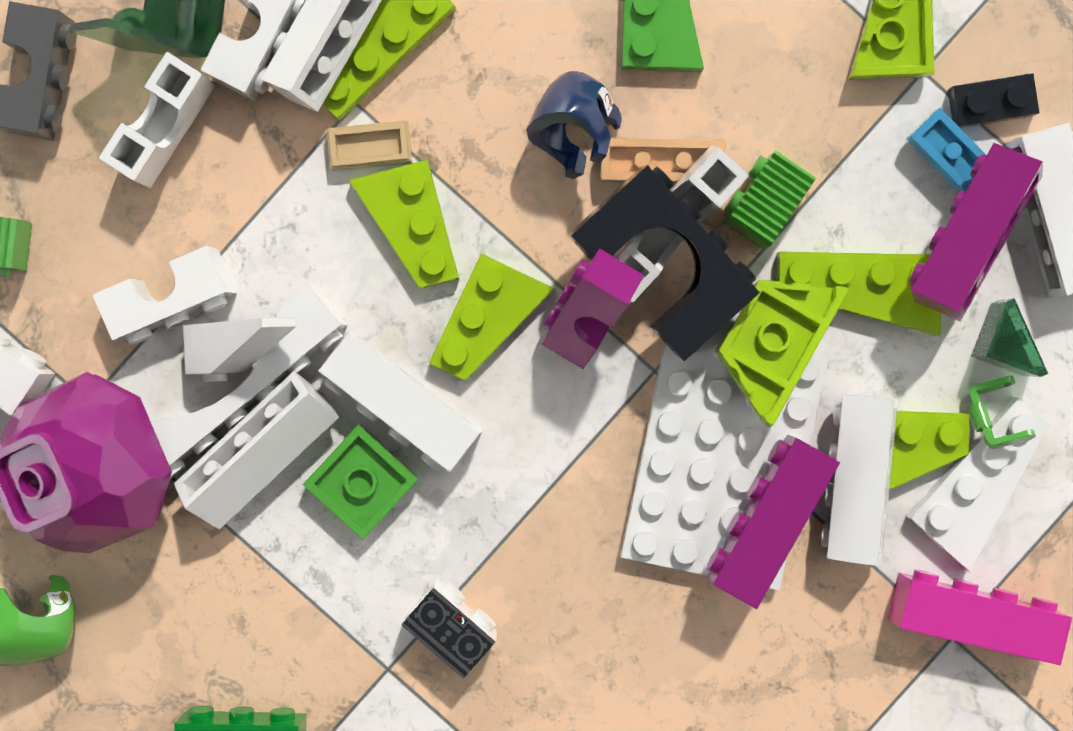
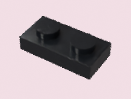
[948,73,1040,128]

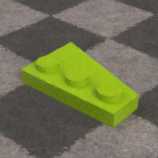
[429,253,554,381]

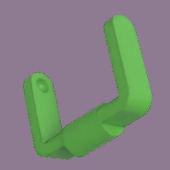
[969,376,1036,449]

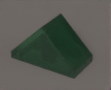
[971,298,1048,377]

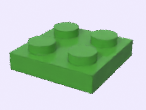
[302,424,420,540]

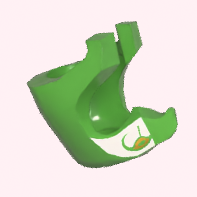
[0,575,75,666]

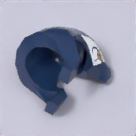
[526,71,622,179]

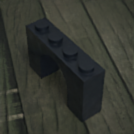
[568,165,760,361]

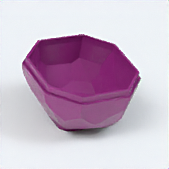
[0,372,172,553]

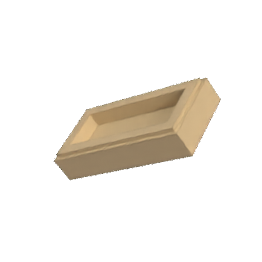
[326,120,413,171]

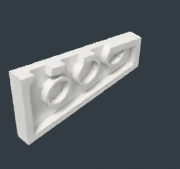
[906,397,1049,572]

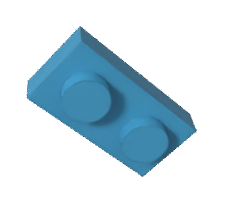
[906,107,986,192]

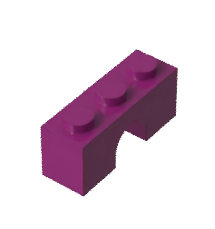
[541,248,644,370]

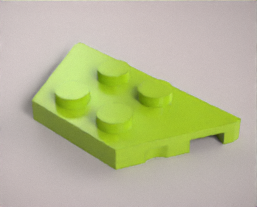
[716,280,849,427]

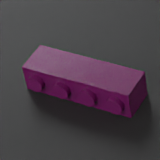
[909,143,1043,322]
[706,435,840,609]

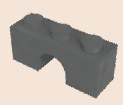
[0,1,77,141]

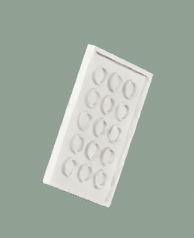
[620,330,830,591]

